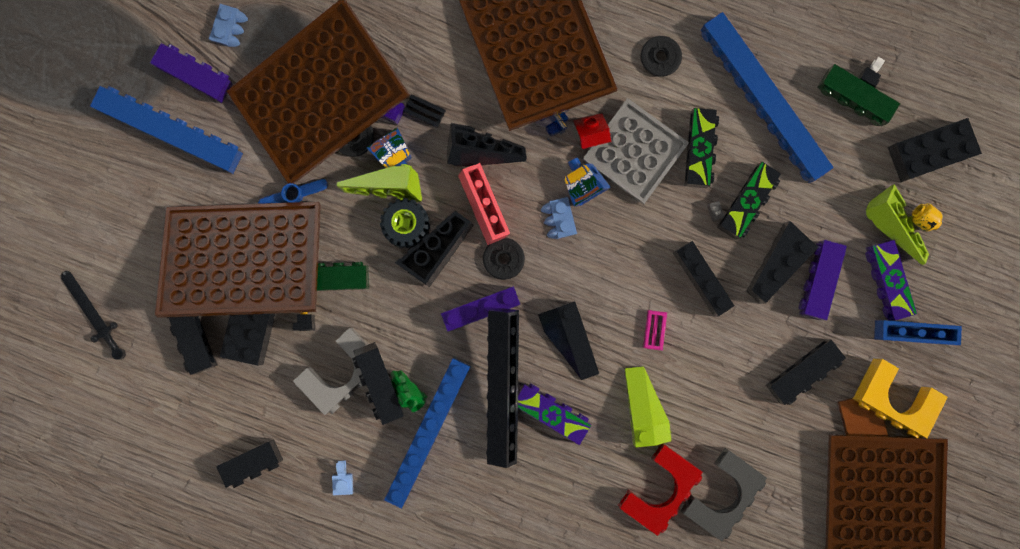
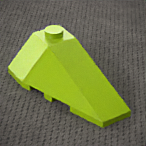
[337,164,422,202]
[866,184,929,265]
[624,366,671,448]

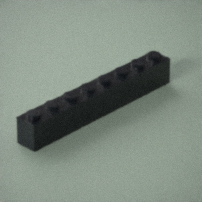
[486,308,519,468]

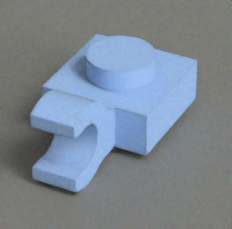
[332,460,353,495]

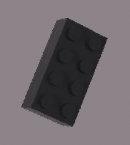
[887,118,982,182]
[220,313,276,366]

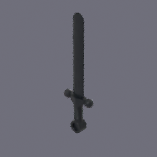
[61,271,126,360]

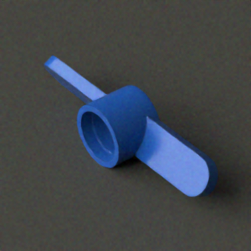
[258,179,328,204]

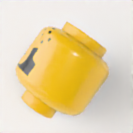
[912,203,943,232]

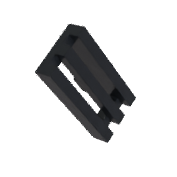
[403,94,446,128]

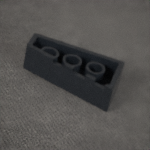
[395,211,474,287]
[746,221,818,304]

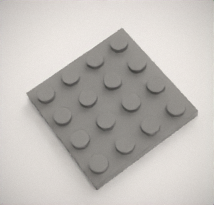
[582,98,689,205]

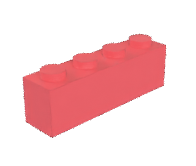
[458,163,510,245]

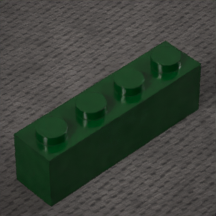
[817,64,901,127]
[317,262,369,291]

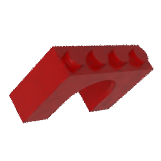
[618,443,703,536]

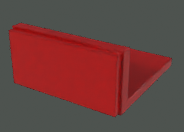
[573,113,611,149]

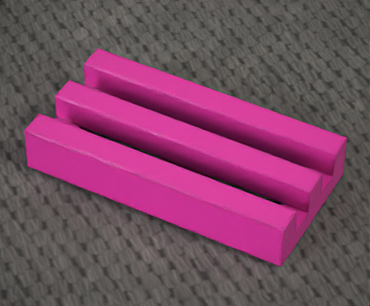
[643,310,667,351]

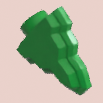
[390,370,427,412]

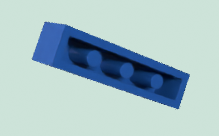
[874,320,962,346]

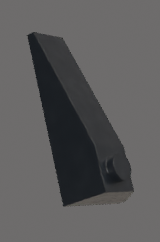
[447,123,527,167]
[538,301,599,380]

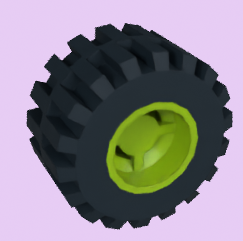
[380,198,430,249]

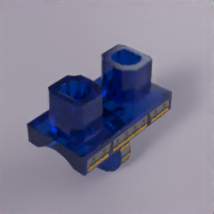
[539,109,569,136]

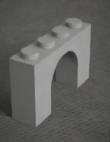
[293,328,384,415]

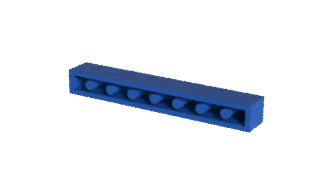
[90,86,243,174]
[384,358,471,509]

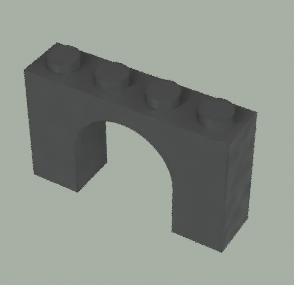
[681,448,767,542]

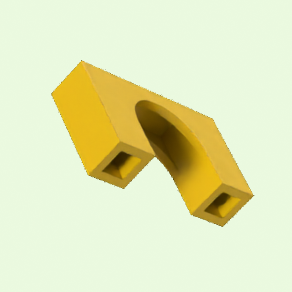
[853,358,948,438]

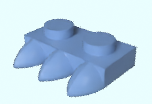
[209,4,248,47]
[541,197,577,239]

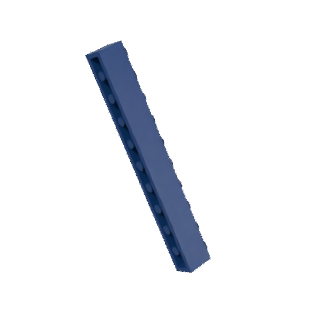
[701,12,834,183]

